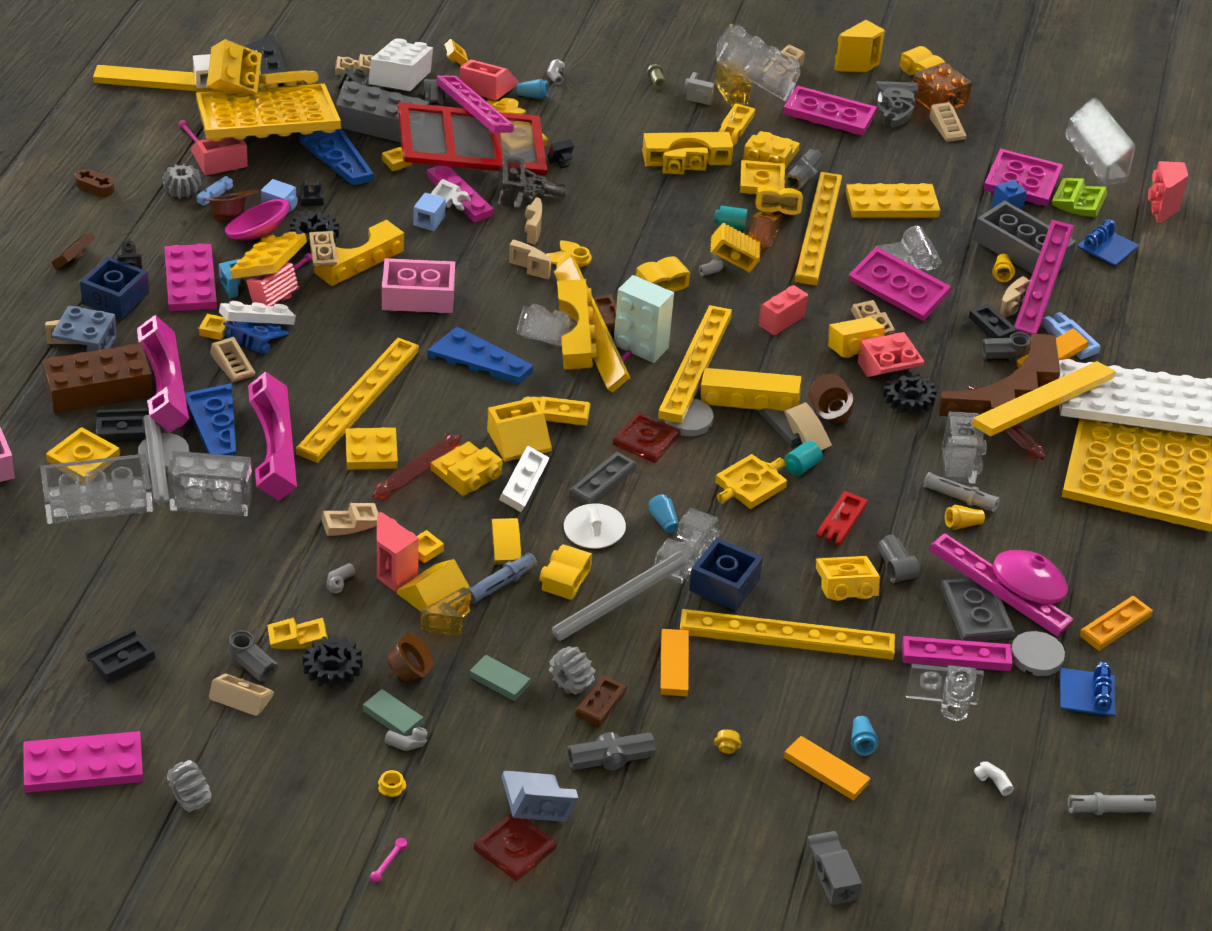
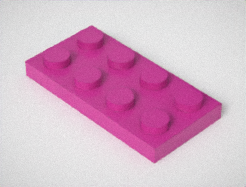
[783,86,877,135]
[164,244,217,312]
[849,247,951,322]
[24,731,143,793]

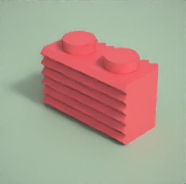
[246,263,299,306]
[758,285,808,335]

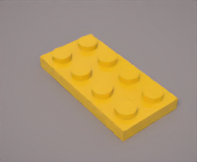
[845,183,940,218]
[230,232,307,279]

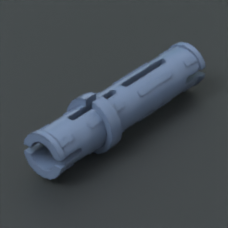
[465,552,537,604]

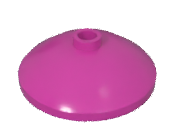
[225,199,290,241]
[993,550,1068,604]

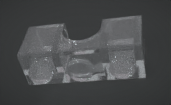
[655,507,720,583]

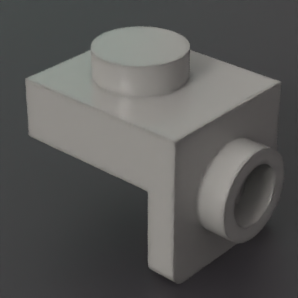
[684,72,714,105]

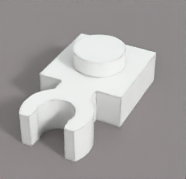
[431,179,471,210]

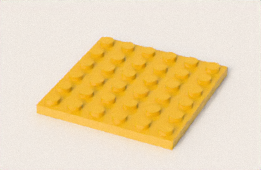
[196,83,341,141]
[1061,418,1212,532]

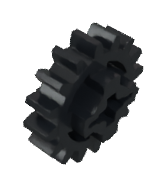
[290,211,339,249]
[883,372,937,415]
[302,635,363,688]

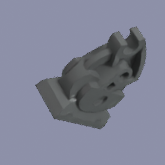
[873,81,918,127]

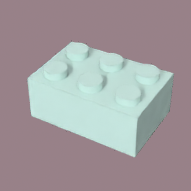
[614,275,674,363]

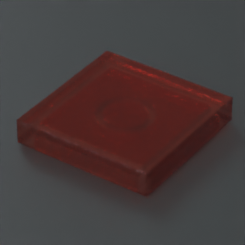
[612,412,680,463]
[474,812,557,882]

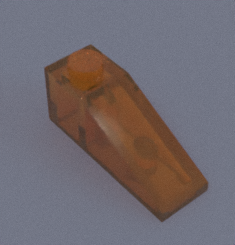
[748,211,784,250]

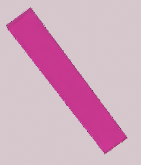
[436,76,514,133]
[1014,220,1074,338]
[929,533,1073,637]

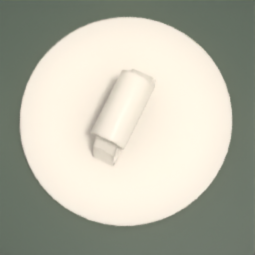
[564,504,626,549]

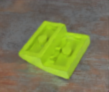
[1052,178,1107,217]

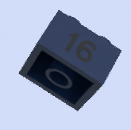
[80,256,149,319]
[689,537,763,611]

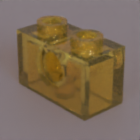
[715,59,751,106]

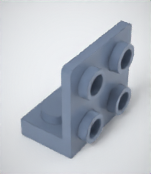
[52,306,117,352]
[501,771,579,822]

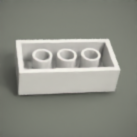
[369,39,433,91]

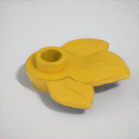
[486,98,526,114]
[546,240,592,268]

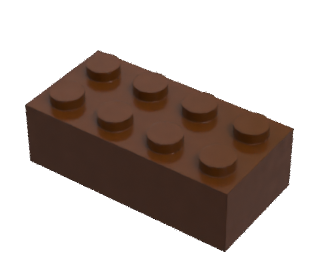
[43,343,153,413]

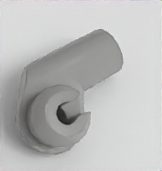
[547,59,565,85]
[699,253,725,276]
[326,563,356,593]
[384,727,428,751]

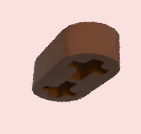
[75,169,115,197]

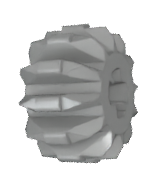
[163,164,201,199]
[549,646,596,695]
[167,760,211,812]

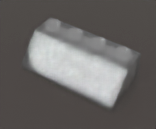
[716,23,801,102]
[1066,98,1136,185]

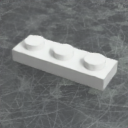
[219,301,296,325]
[499,446,549,512]

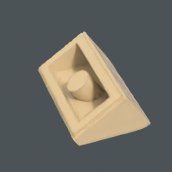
[209,673,274,716]

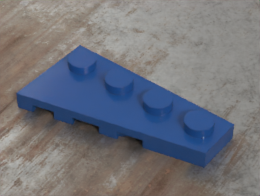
[427,327,534,385]
[185,383,236,464]

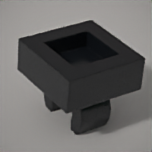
[547,139,574,168]
[300,180,324,206]

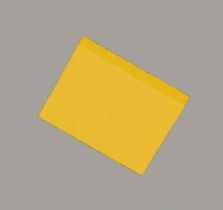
[397,559,470,621]

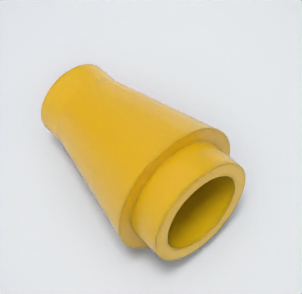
[992,253,1015,282]
[945,505,985,530]

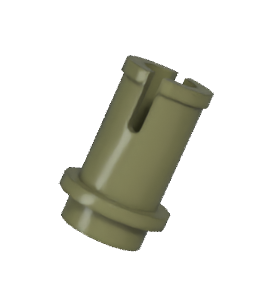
[647,64,667,90]

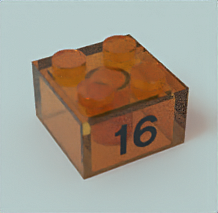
[912,62,972,110]

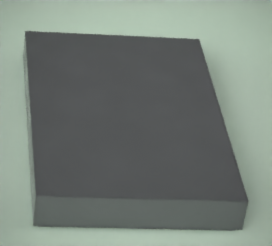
[940,578,1015,642]

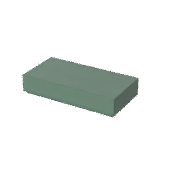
[469,655,531,701]
[363,689,423,736]

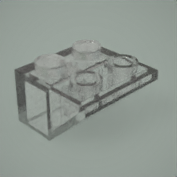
[516,304,577,347]

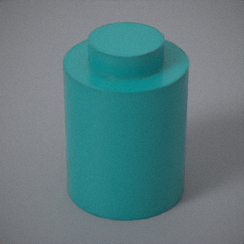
[714,206,748,231]
[784,440,823,476]

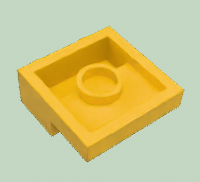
[743,131,800,169]
[430,441,502,497]
[816,556,880,601]

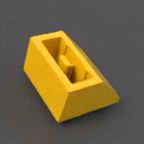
[834,20,885,72]
[207,39,262,94]
[487,397,552,462]

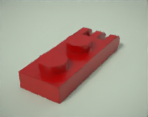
[816,491,868,546]

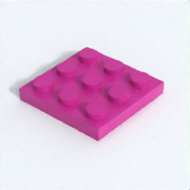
[983,148,1063,206]

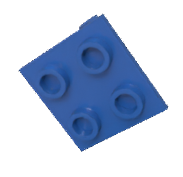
[1077,219,1139,266]
[223,321,289,354]
[1060,662,1115,716]

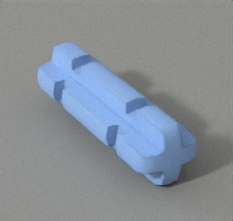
[196,176,233,206]

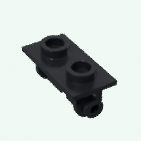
[117,240,143,269]

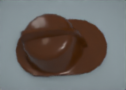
[204,190,258,221]
[808,374,854,424]
[387,633,433,683]

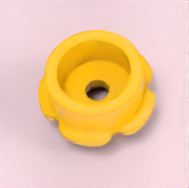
[714,730,741,754]
[378,770,406,797]

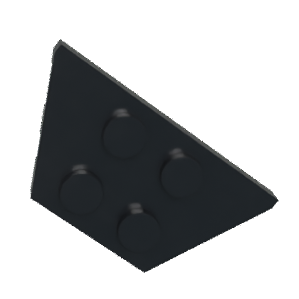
[244,34,287,86]

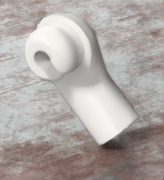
[974,762,1014,796]

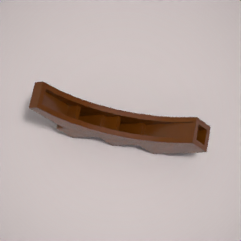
[938,334,1060,427]

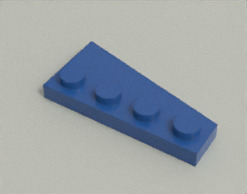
[299,128,373,185]

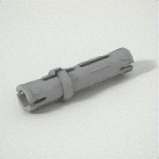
[923,472,1000,513]
[1068,792,1156,815]

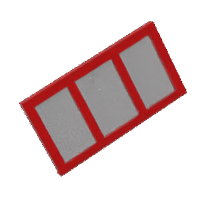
[397,102,548,175]

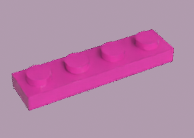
[427,166,494,223]
[902,636,1012,671]

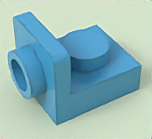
[219,259,243,299]

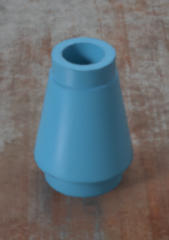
[517,79,549,100]
[648,494,679,533]
[851,716,879,756]

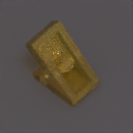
[421,587,471,636]

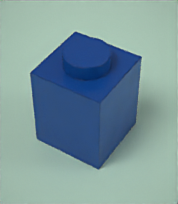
[992,180,1027,211]

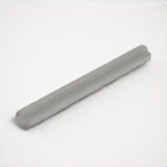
[144,415,169,506]

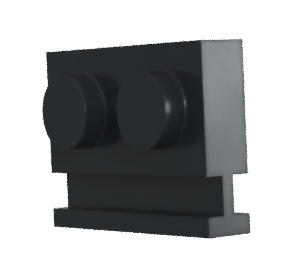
[96,408,148,442]
[86,628,155,682]

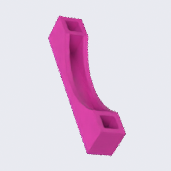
[137,315,189,433]
[248,372,297,501]

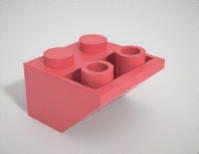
[460,60,518,100]
[191,137,248,175]
[1148,161,1189,223]
[858,332,925,377]
[377,512,419,592]

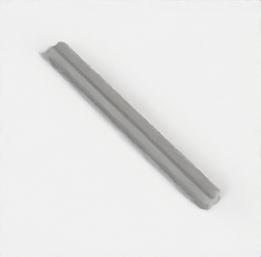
[552,551,688,641]

